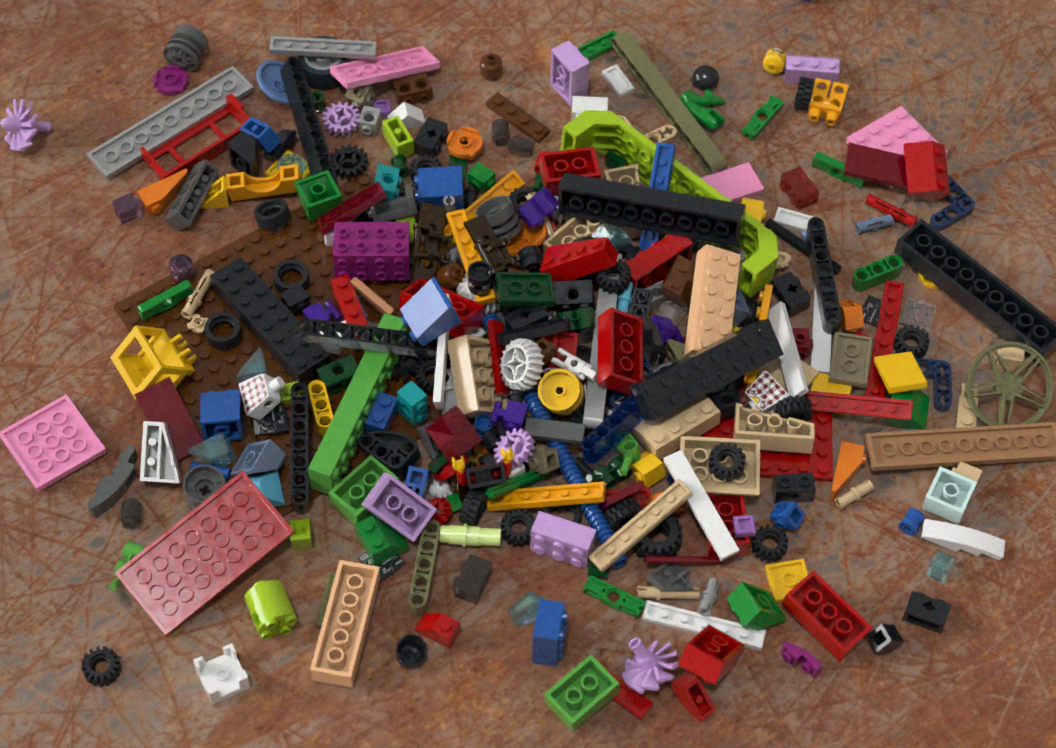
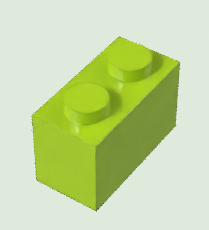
[382,115,414,157]

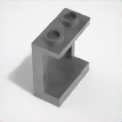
[367,184,418,222]

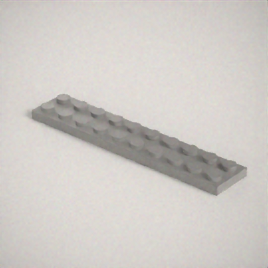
[86,66,254,180]

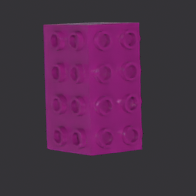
[333,222,411,281]

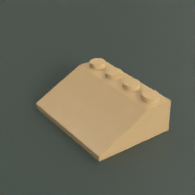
[447,335,508,418]
[623,395,720,460]
[679,436,760,496]

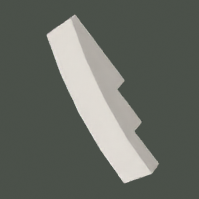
[921,519,1005,560]

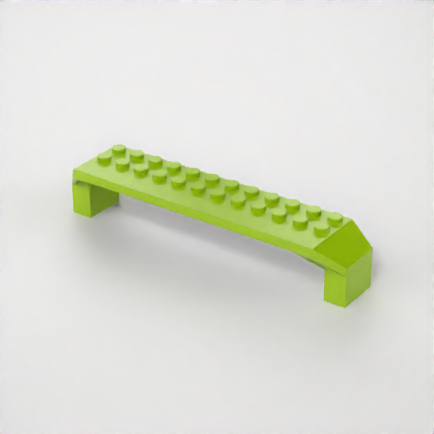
[560,110,778,298]

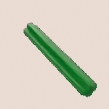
[485,471,547,499]

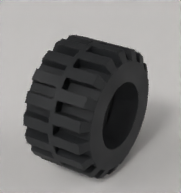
[632,513,682,562]

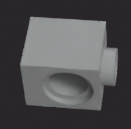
[358,106,382,136]

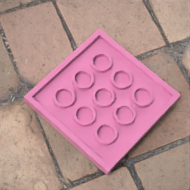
[846,106,947,188]
[0,394,107,492]

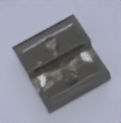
[642,314,663,367]

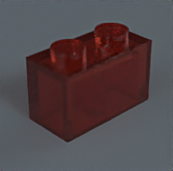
[779,166,819,211]

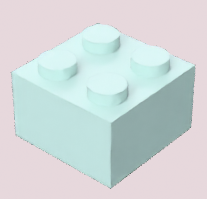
[922,466,977,525]

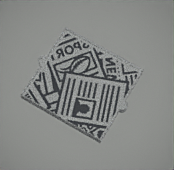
[898,297,937,333]

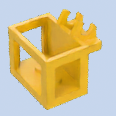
[110,325,197,399]

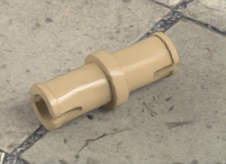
[834,479,874,509]

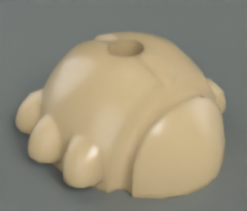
[776,251,791,269]

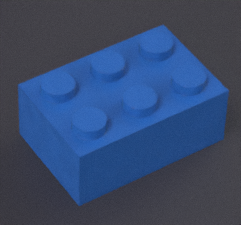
[532,599,568,667]

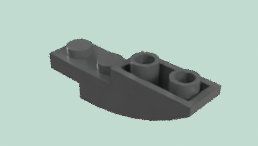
[88,444,138,518]

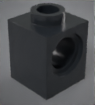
[711,388,742,420]

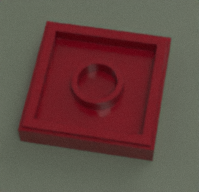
[599,481,644,511]

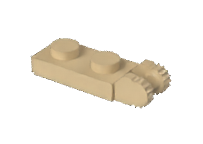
[955,383,978,428]

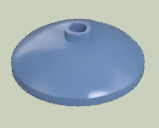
[256,60,289,104]

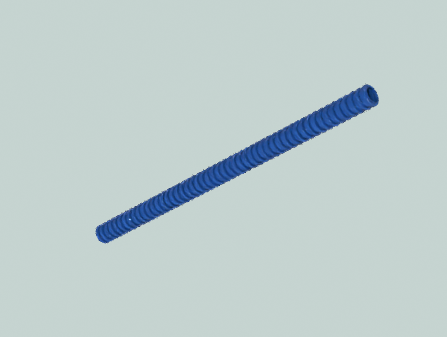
[482,314,628,568]

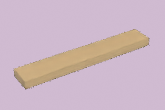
[588,479,693,573]

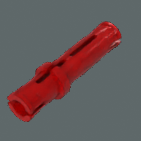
[865,193,918,227]

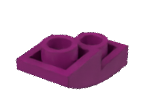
[781,642,823,678]

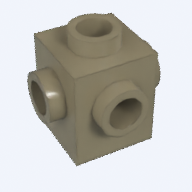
[345,85,376,109]
[528,445,560,475]

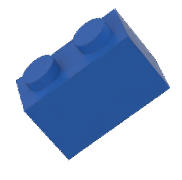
[239,117,281,153]
[365,392,398,432]

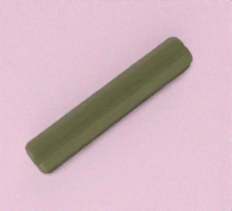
[315,572,336,628]

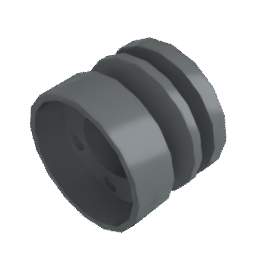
[163,24,209,71]
[475,195,523,240]
[183,465,225,511]

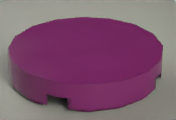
[153,65,189,96]

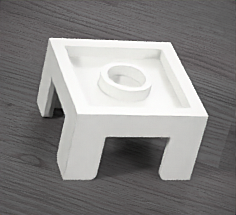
[193,643,250,705]

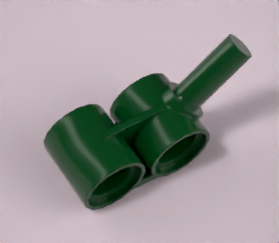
[559,307,596,332]
[586,456,633,491]

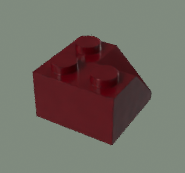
[425,405,482,464]

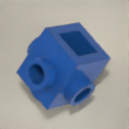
[769,501,806,530]

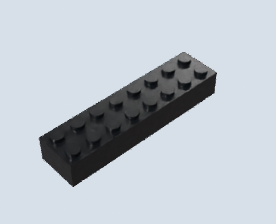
[210,257,331,384]
[630,319,784,421]

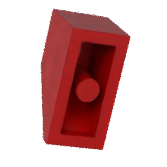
[414,613,460,649]
[670,672,716,722]

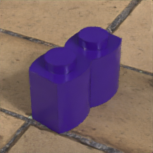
[516,186,559,228]

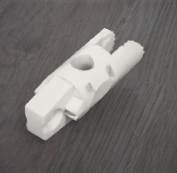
[551,348,597,383]

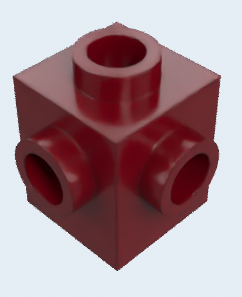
[792,328,813,359]

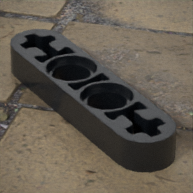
[497,317,571,345]

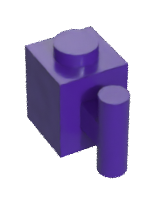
[302,300,342,332]
[646,314,684,346]
[489,400,528,433]

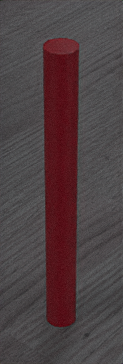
[645,556,725,565]

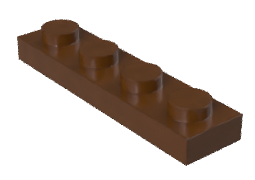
[486,92,550,144]

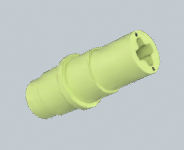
[440,523,501,548]

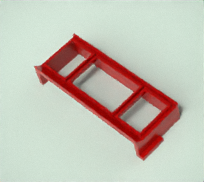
[140,93,250,180]

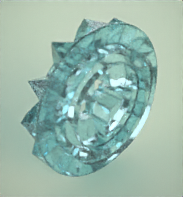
[277,154,306,174]

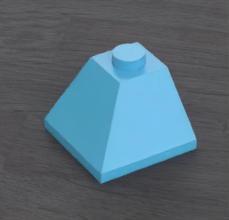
[248,470,285,507]

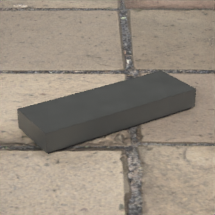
[525,418,585,445]

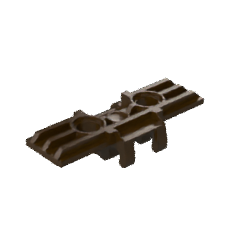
[410,202,453,284]
[463,215,521,281]

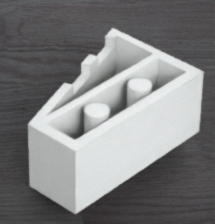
[140,421,183,483]

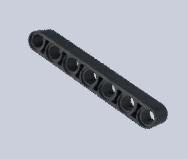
[806,217,841,335]
[291,382,309,513]

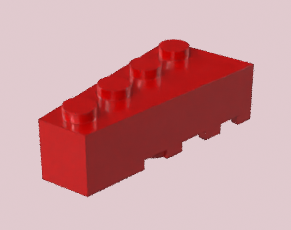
[540,237,619,286]

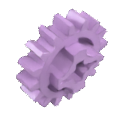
[322,102,360,137]
[493,428,535,470]

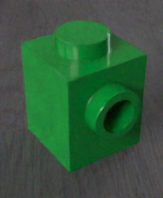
[467,162,496,194]

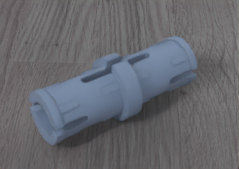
[855,214,893,234]

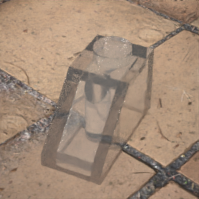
[656,300,689,326]

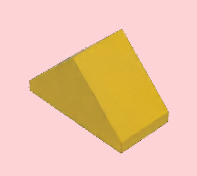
[200,176,229,209]

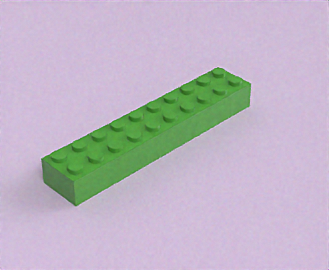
[308,313,408,495]

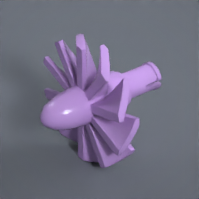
[0,99,51,151]
[622,638,680,694]

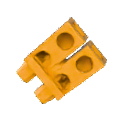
[808,78,849,126]

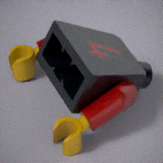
[452,446,515,489]

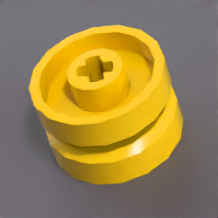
[538,368,585,416]

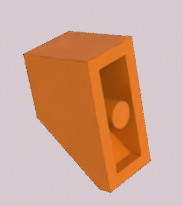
[839,299,864,332]

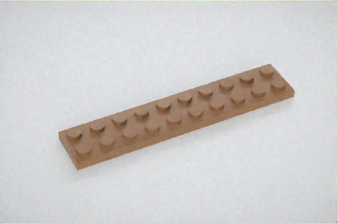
[865,422,1056,471]

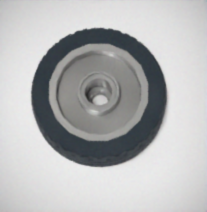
[297,36,350,91]

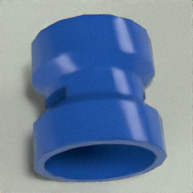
[475,414,494,437]
[899,508,926,536]

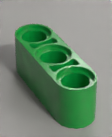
[851,255,903,292]

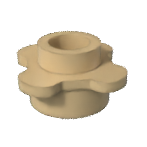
[187,314,208,334]

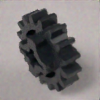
[331,144,369,180]

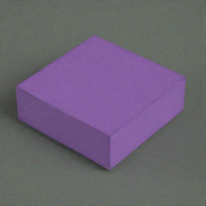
[372,99,391,117]
[733,515,756,538]

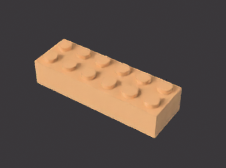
[684,244,741,357]
[310,560,381,688]

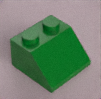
[294,170,343,221]
[887,389,929,430]
[355,516,410,566]
[726,582,786,631]

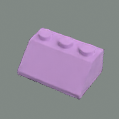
[784,54,839,86]

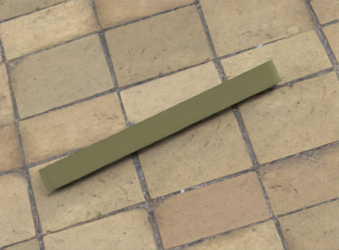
[611,31,727,175]

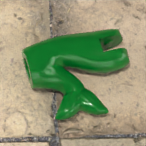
[680,89,726,131]

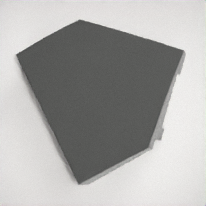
[646,564,693,591]

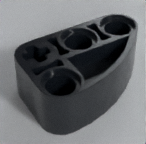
[358,431,421,478]

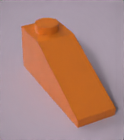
[137,169,188,217]
[829,441,867,501]

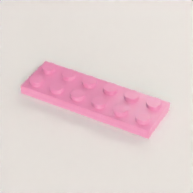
[330,46,440,89]

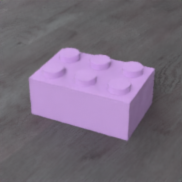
[550,40,590,107]
[361,472,437,542]
[530,511,596,569]

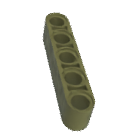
[409,520,440,616]

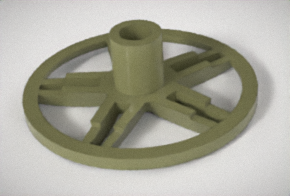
[965,342,1054,426]

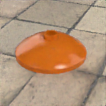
[506,221,548,257]

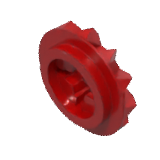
[428,496,452,525]

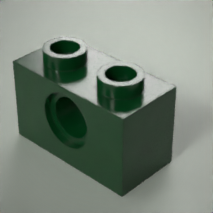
[316,354,358,397]

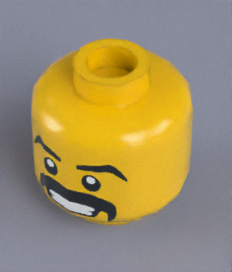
[763,48,786,74]

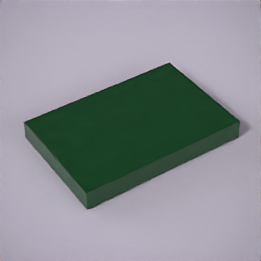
[494,272,556,306]

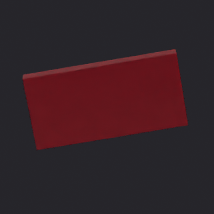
[843,142,908,190]
[316,181,387,235]
[134,377,206,461]

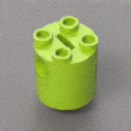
[244,580,297,640]

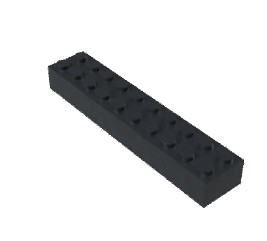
[558,173,746,247]
[894,219,1056,366]

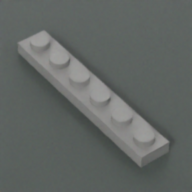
[269,36,377,60]

